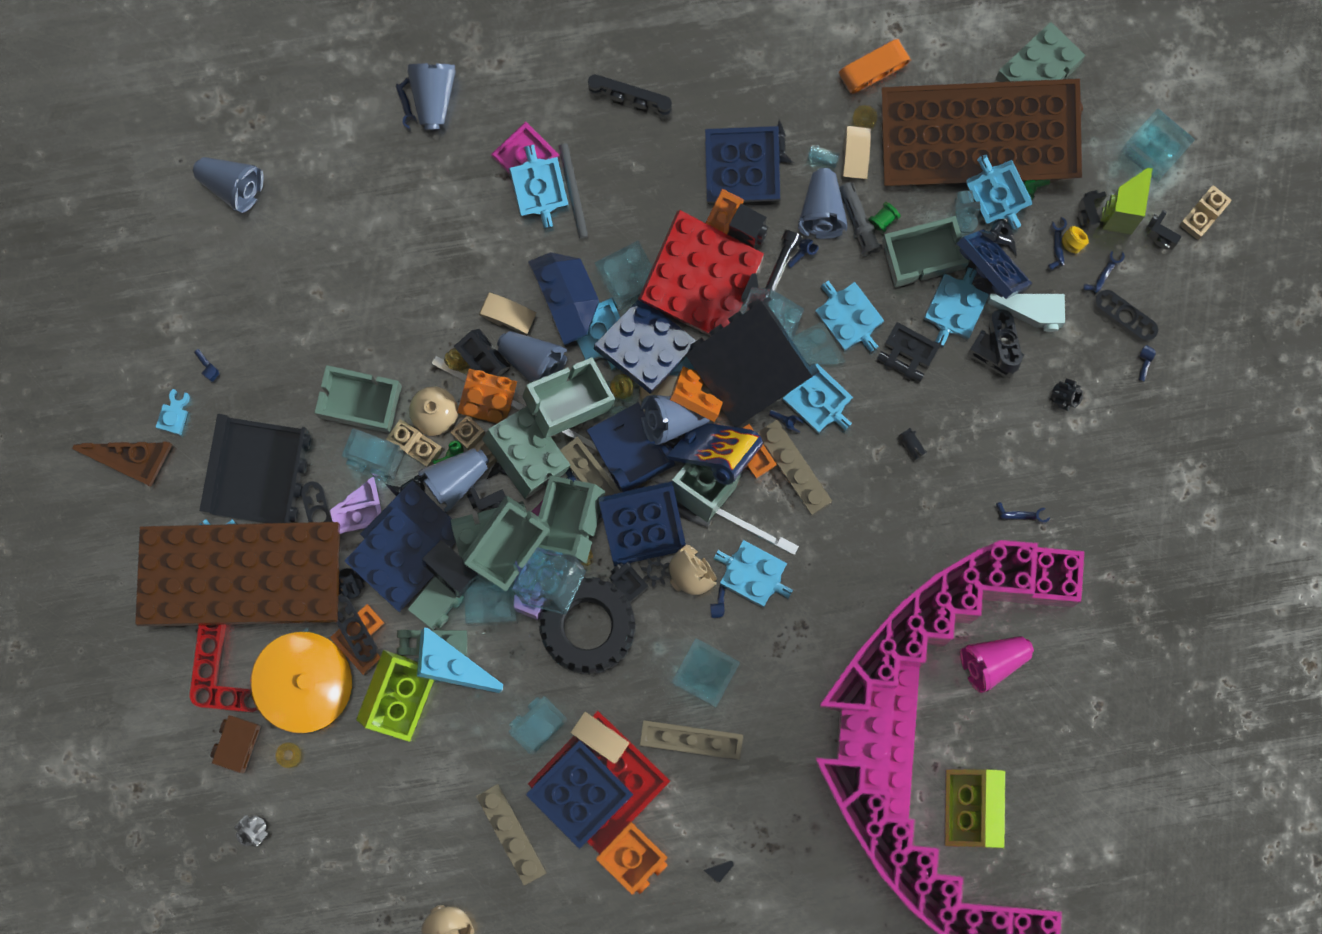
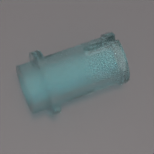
[807,144,840,168]

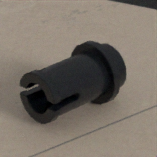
[898,428,927,460]

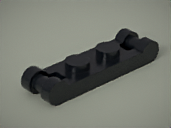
[588,74,672,117]

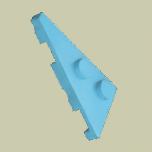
[417,628,503,693]

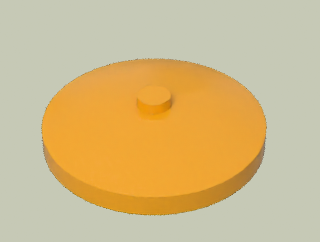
[250,632,352,733]

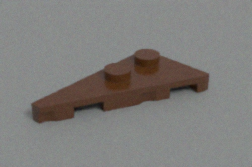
[72,441,172,487]

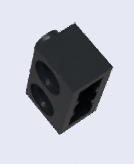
[728,204,769,249]
[454,329,511,376]

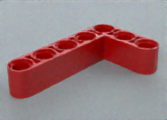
[190,625,259,713]

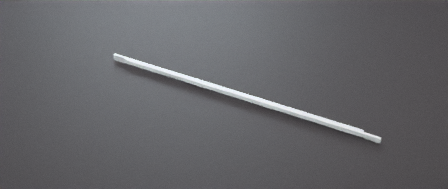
[431,356,799,555]

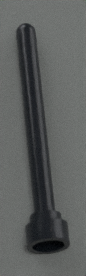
[760,230,803,305]

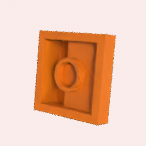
[457,369,517,424]
[596,822,668,895]

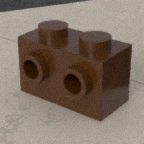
[210,715,261,774]

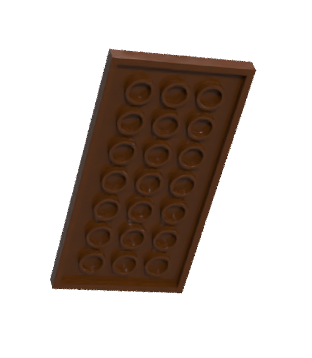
[882,79,1082,186]
[135,522,340,627]

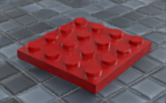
[638,210,764,336]
[528,711,670,854]

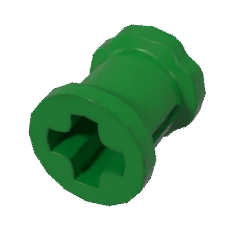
[868,201,901,234]

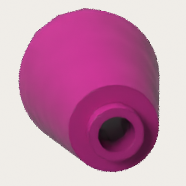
[960,636,1034,693]

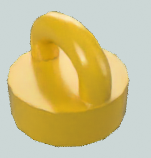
[1062,226,1089,254]

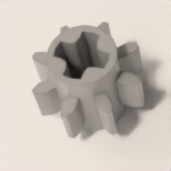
[234,815,268,847]

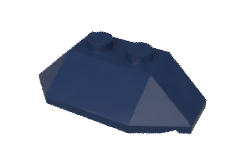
[528,252,599,345]

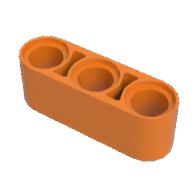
[838,39,911,94]

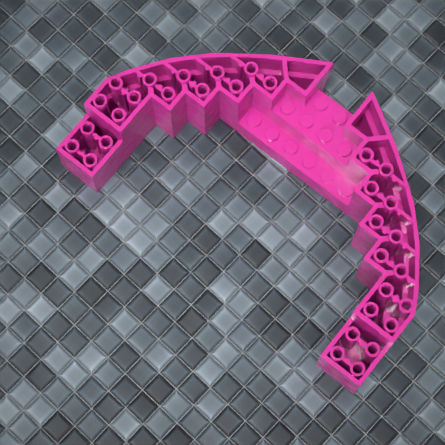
[816,540,1084,934]

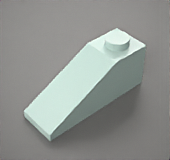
[987,294,1065,332]

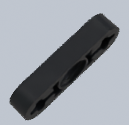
[1094,290,1158,343]
[989,309,1023,373]
[301,481,332,522]
[336,596,378,662]

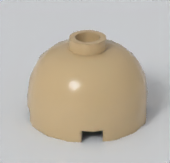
[409,386,459,436]
[669,545,717,595]
[421,905,474,934]

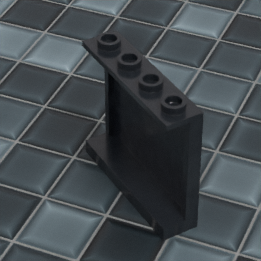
[685,297,820,427]
[199,414,312,524]

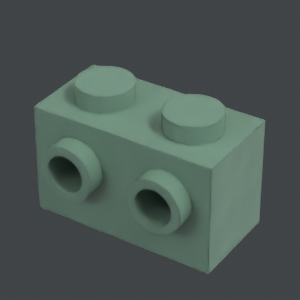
[408,577,465,630]

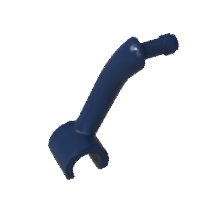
[396,77,418,131]
[1048,217,1067,270]
[1083,251,1125,293]
[996,502,1050,524]

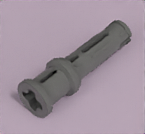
[839,182,883,256]

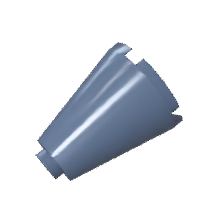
[407,63,456,130]
[193,157,264,213]
[798,168,847,239]
[497,331,567,383]
[641,395,710,445]
[418,448,489,513]

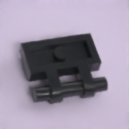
[877,322,940,382]

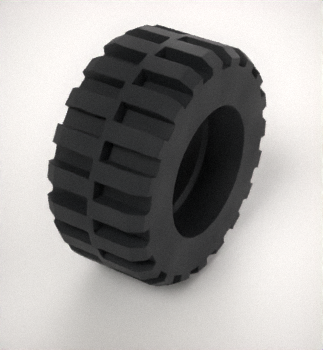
[539,576,636,675]

